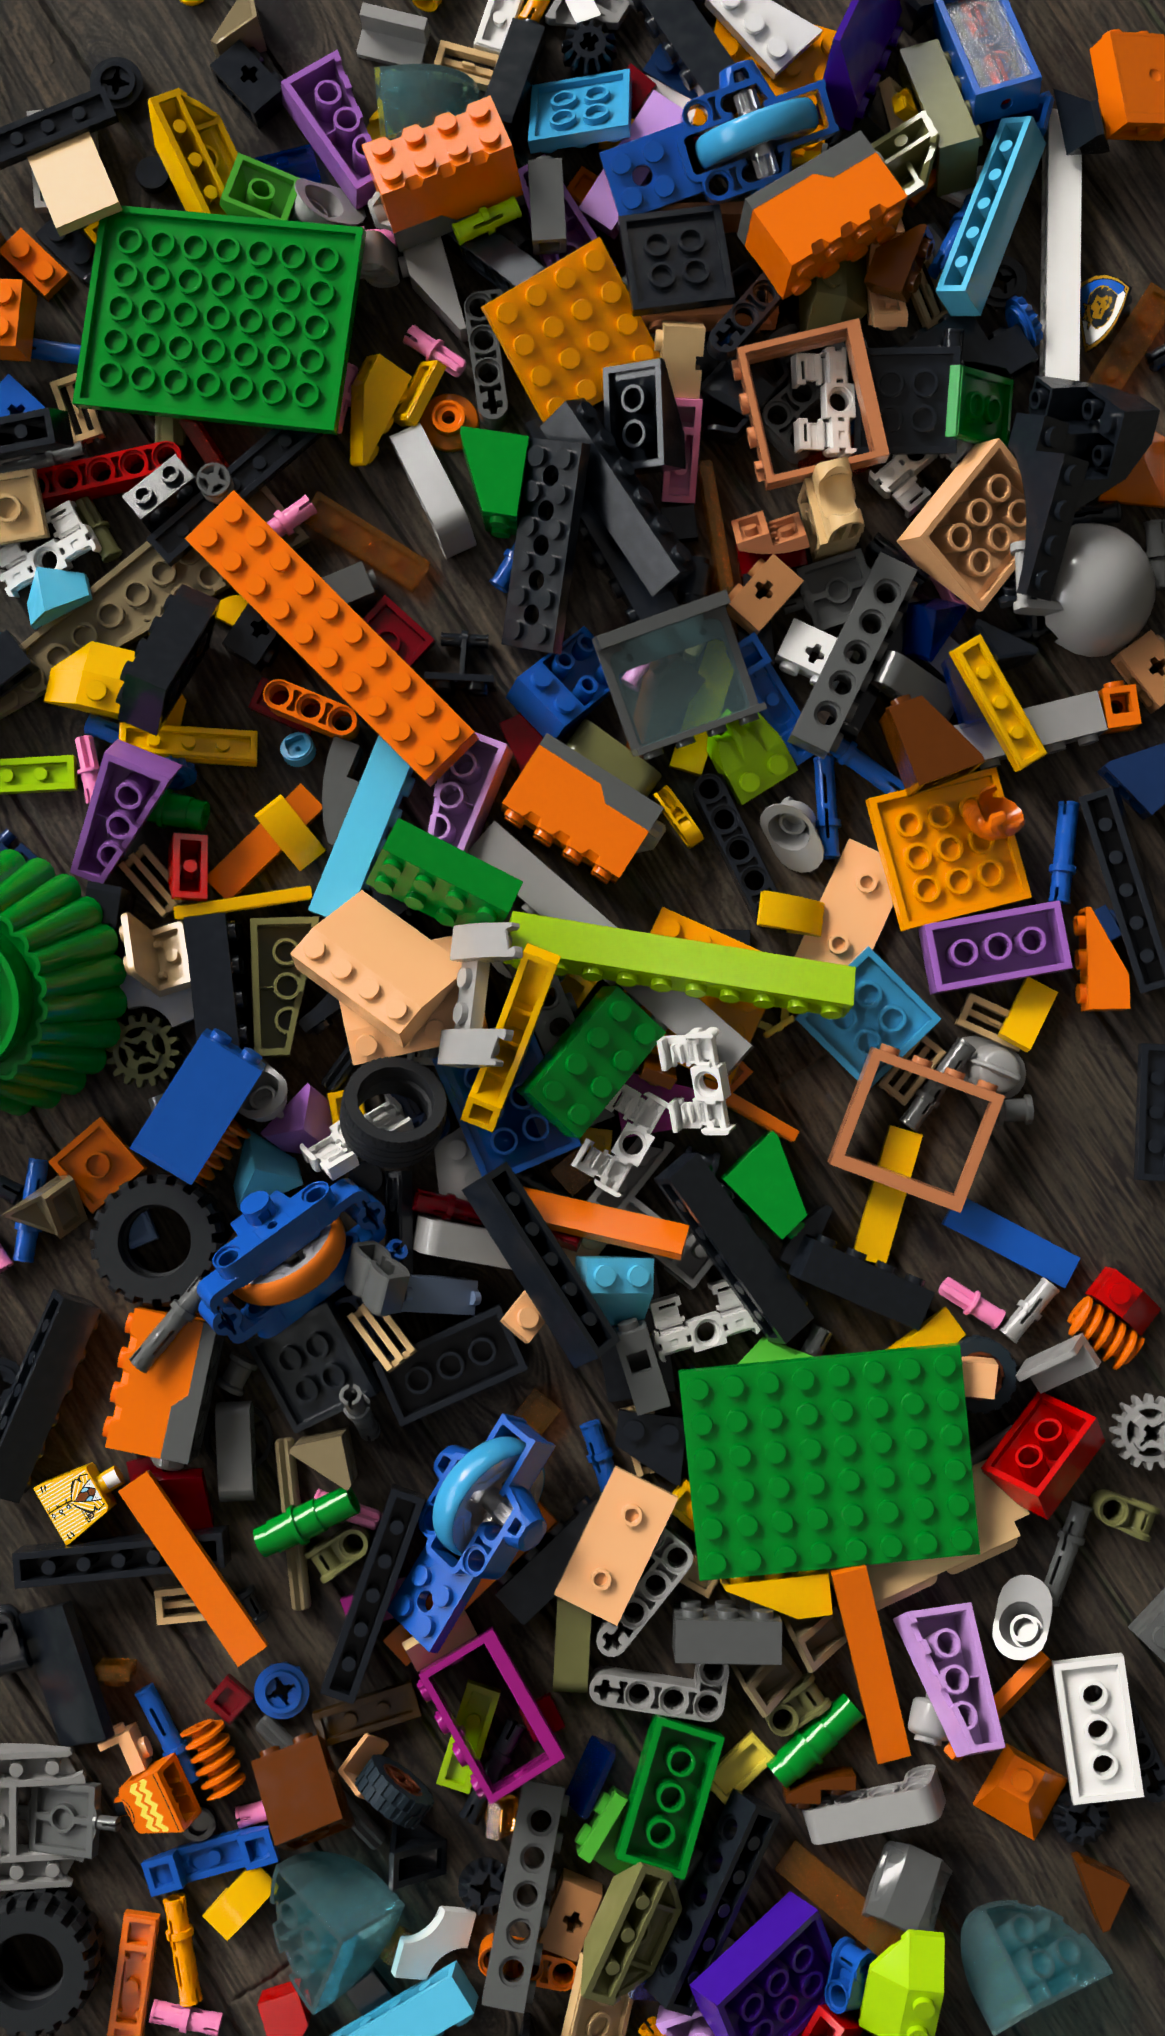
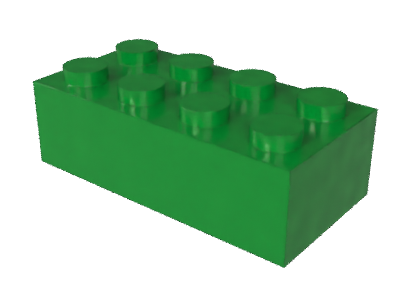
[366,818,523,927]
[516,986,666,1139]
[613,1714,725,1880]

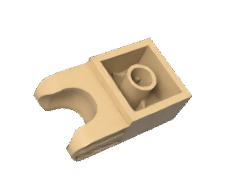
[797,456,865,563]

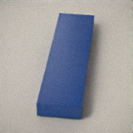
[941,1198,1081,1288]

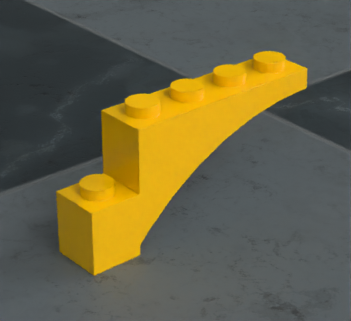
[460,943,561,1133]

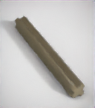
[275,1437,311,1611]

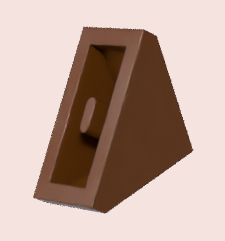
[1070,1851,1130,1933]

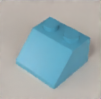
[575,1256,654,1326]

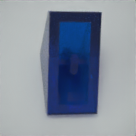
[902,598,967,662]

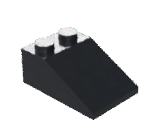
[603,358,686,475]

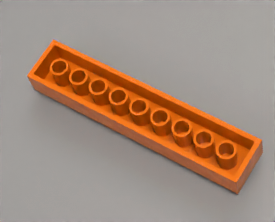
[185,490,479,787]

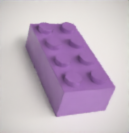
[918,900,1073,995]

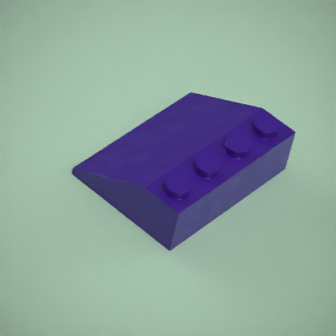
[816,0,903,131]
[689,1891,833,2036]

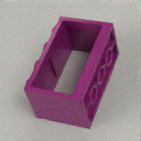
[417,1625,565,1805]

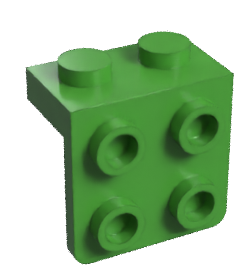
[575,1785,634,1875]

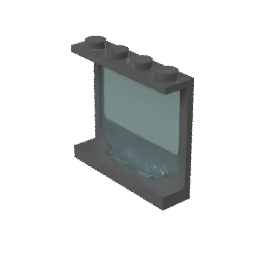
[592,590,767,760]

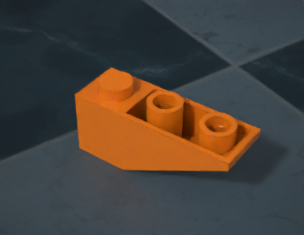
[1073,907,1130,1012]

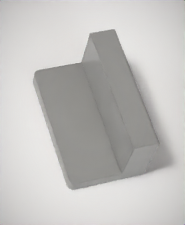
[356,2,430,72]
[1015,1333,1101,1394]

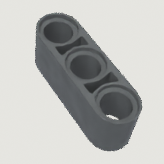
[870,650,961,722]
[215,1400,257,1502]

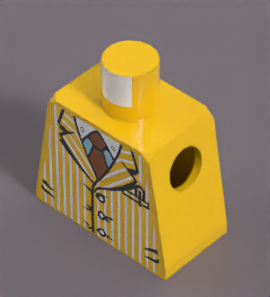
[33,1462,125,1545]

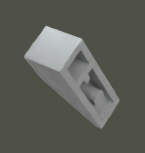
[398,236,468,342]

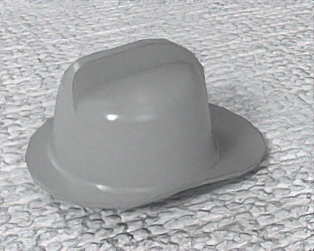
[290,178,366,226]
[760,796,824,873]
[948,1036,1026,1098]
[238,1059,288,1122]
[992,1575,1053,1661]

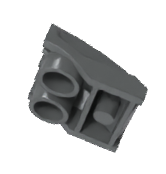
[861,1841,953,1932]

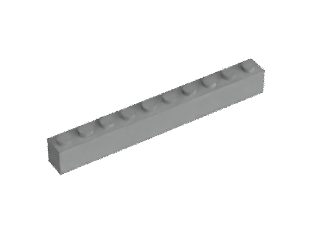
[468,821,754,1076]

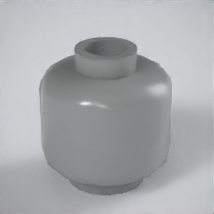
[908,1692,949,1747]

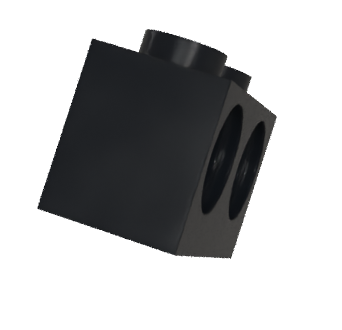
[122,454,200,534]

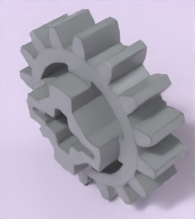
[1109,1393,1165,1470]

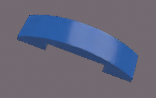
[725,632,814,766]
[141,1825,281,1897]

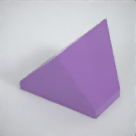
[261,1083,332,1154]

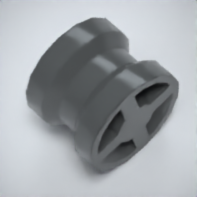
[196,462,235,504]

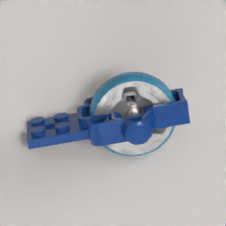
[599,60,839,216]
[387,1413,556,1653]

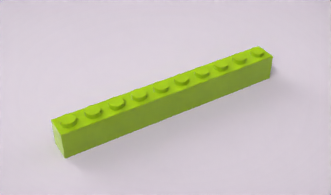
[503,911,856,1019]

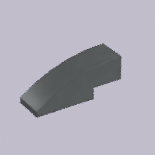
[322,736,363,848]

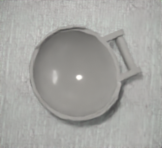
[1010,523,1156,657]

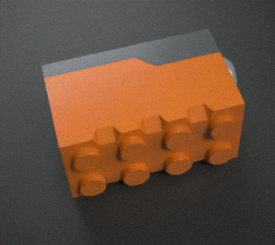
[362,95,526,252]
[737,130,908,300]
[501,733,666,885]
[102,1305,226,1471]

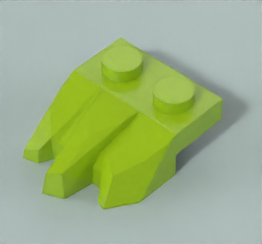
[707,708,798,805]

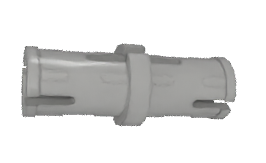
[999,1277,1060,1344]

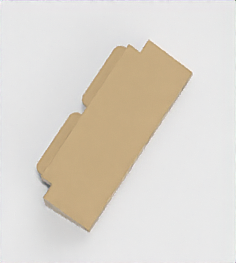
[826,1459,1030,1611]

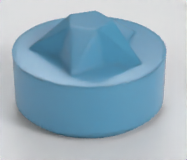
[280,732,316,767]

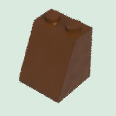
[879,694,985,797]
[251,1732,356,1853]

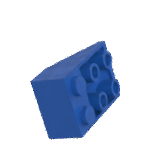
[505,626,626,740]

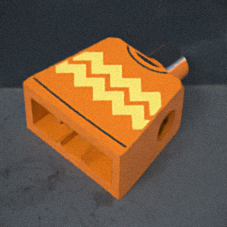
[114,1753,202,1834]

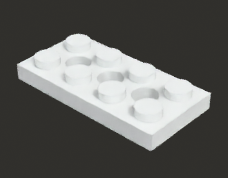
[1051,1653,1144,1805]

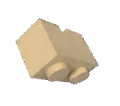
[654,320,706,399]

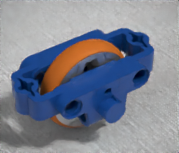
[197,1178,386,1344]

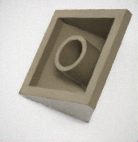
[288,1426,359,1491]

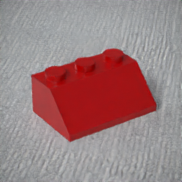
[981,1391,1105,1520]

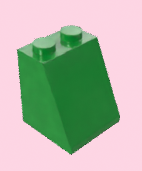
[460,426,529,538]
[719,1130,807,1240]

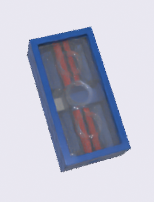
[932,0,1042,125]

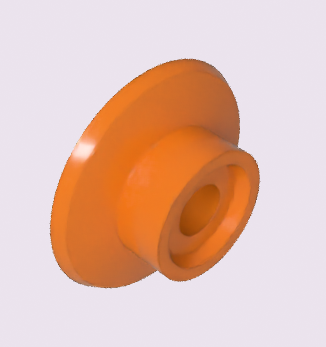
[420,393,479,452]

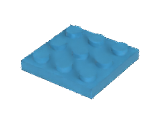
[528,68,632,154]
[795,946,941,1088]

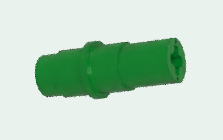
[147,788,210,831]
[253,1487,361,1558]
[766,1693,865,1789]

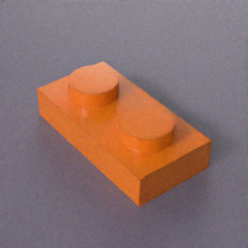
[0,228,71,301]

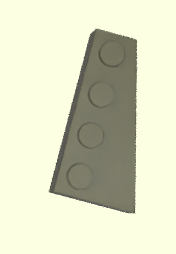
[898,39,983,197]
[250,916,320,1058]

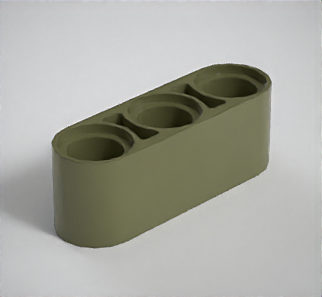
[565,719,663,797]
[553,1597,592,1693]

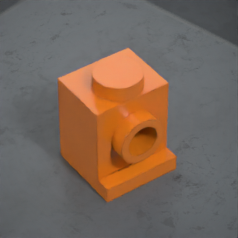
[1098,680,1142,735]

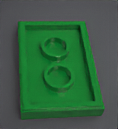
[945,365,1014,447]

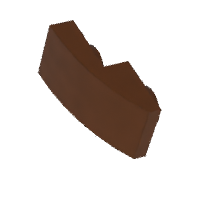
[636,1052,677,1090]
[782,1766,856,1809]

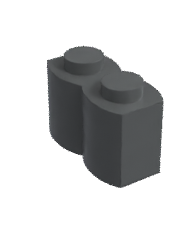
[344,1241,410,1317]

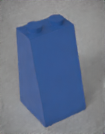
[130,1028,267,1185]

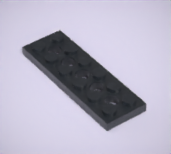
[501,438,591,654]

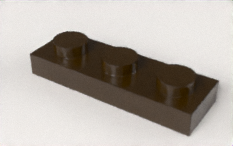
[312,1679,423,1747]

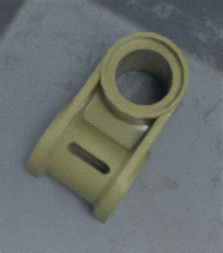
[1089,1489,1162,1542]
[304,1523,373,1584]
[764,1672,832,1737]

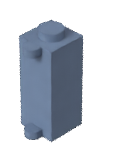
[401,1274,481,1315]

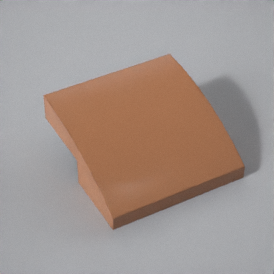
[731,510,810,554]

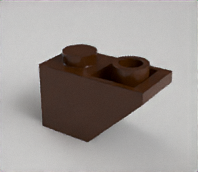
[864,224,935,303]

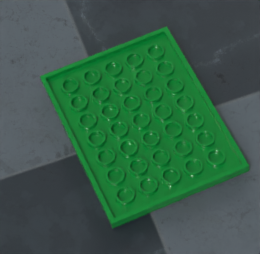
[72,205,366,435]
[678,1343,980,1581]

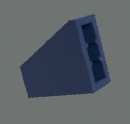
[1097,743,1165,820]

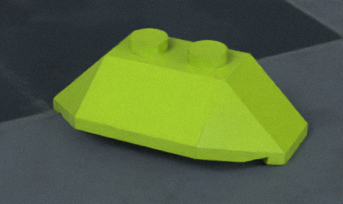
[858,1929,945,2036]

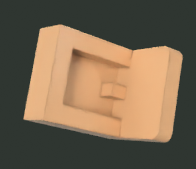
[97,1722,153,1776]

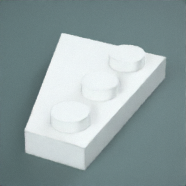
[704,0,823,80]

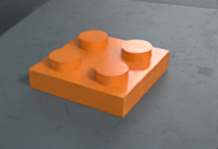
[48,1117,147,1214]

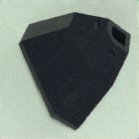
[1028,376,1160,510]

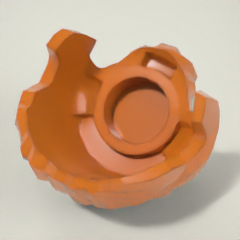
[963,785,1025,841]

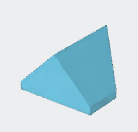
[27,567,93,630]
[233,1128,304,1211]

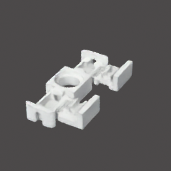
[791,347,857,457]
[868,440,973,519]
[0,500,102,598]
[657,1027,736,1135]
[571,1084,669,1197]
[300,1094,414,1181]
[649,1279,760,1362]

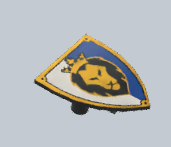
[1080,275,1132,353]

